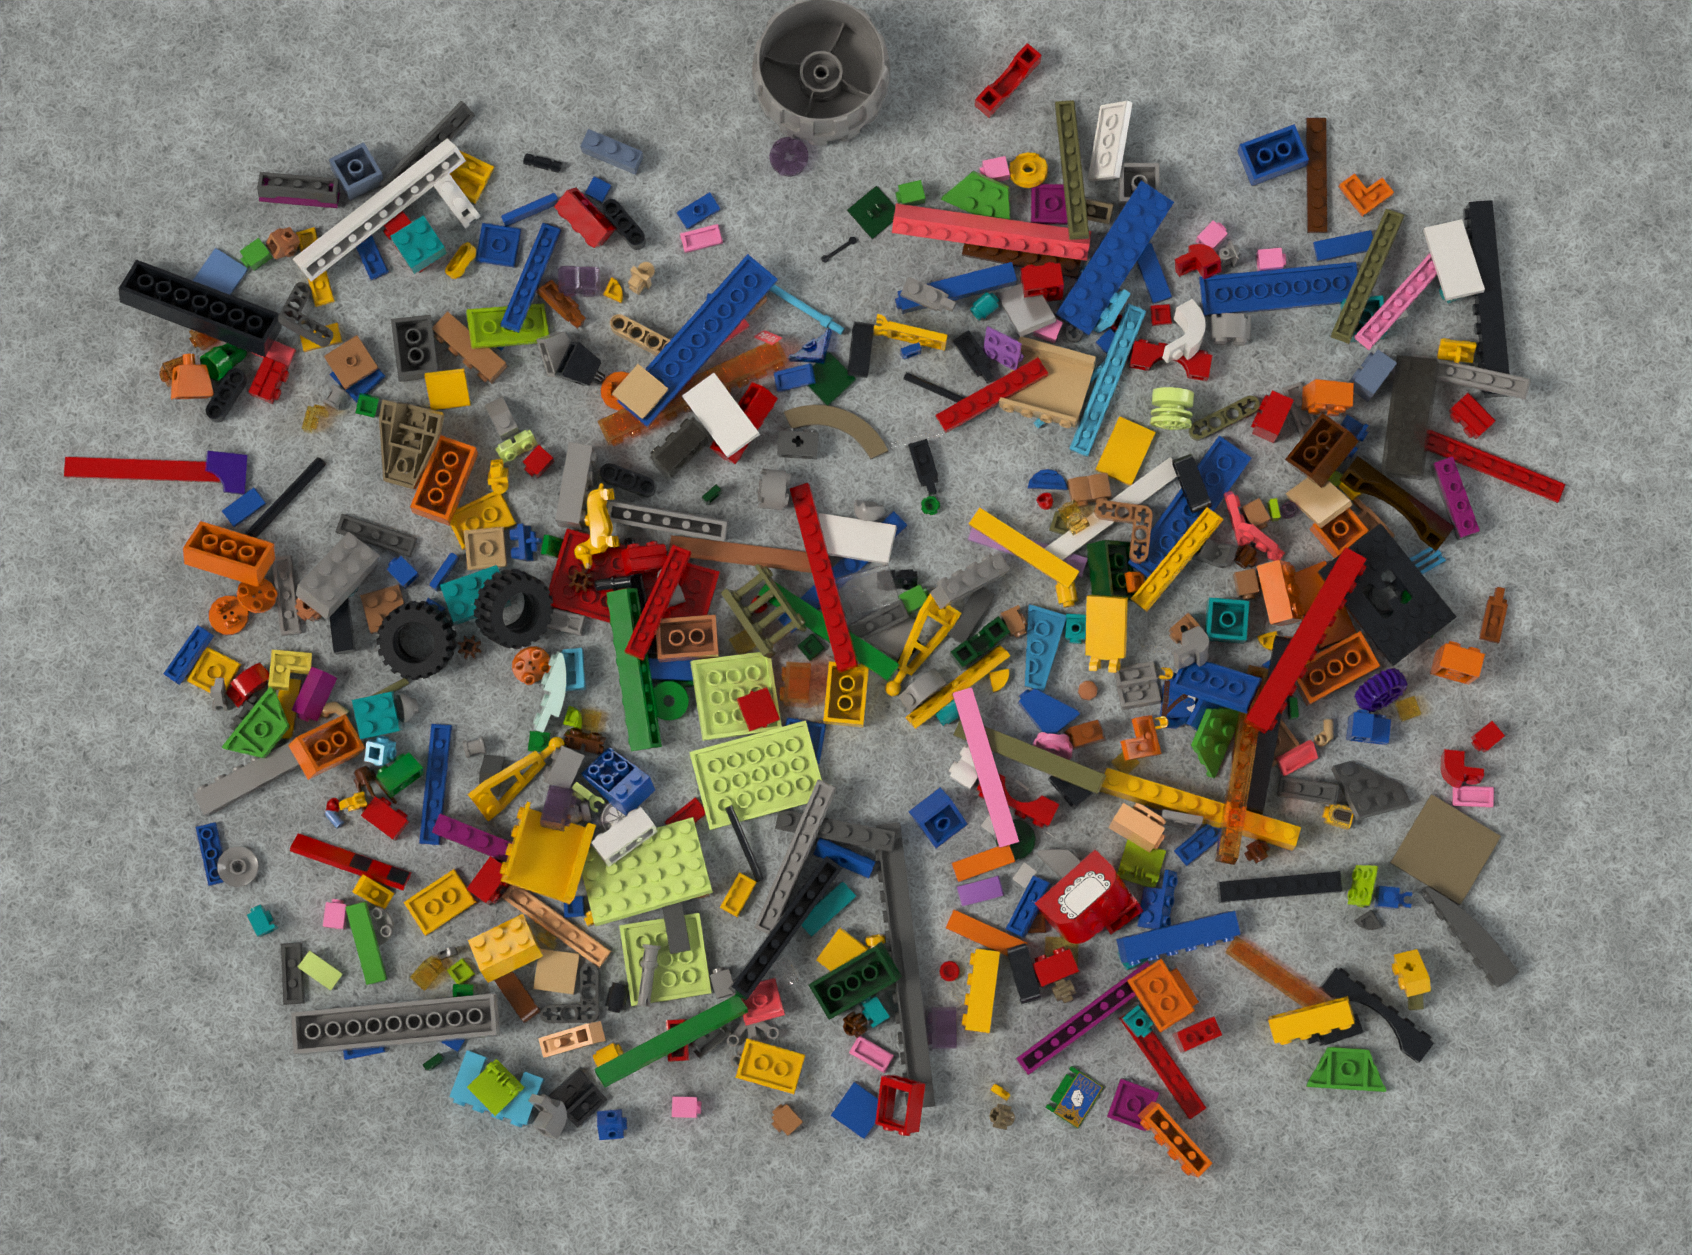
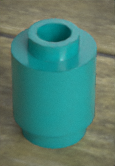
[970,292,999,321]
[935,700,959,726]

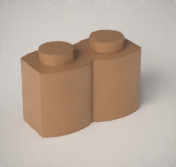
[1067,473,1112,508]

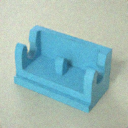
[561,648,586,691]

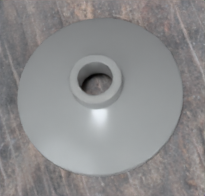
[217,847,258,887]

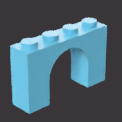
[449,1050,545,1128]

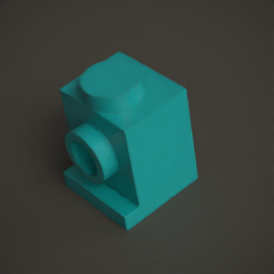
[1065,614,1086,644]
[247,904,278,937]
[861,996,890,1028]
[1121,1005,1153,1038]

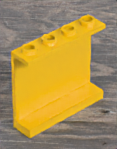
[500,801,596,904]

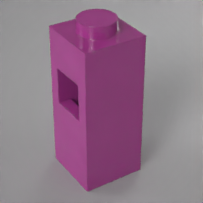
[292,667,337,722]

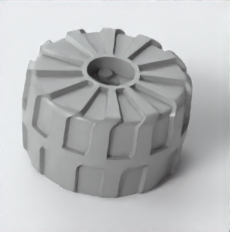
[752,0,890,146]

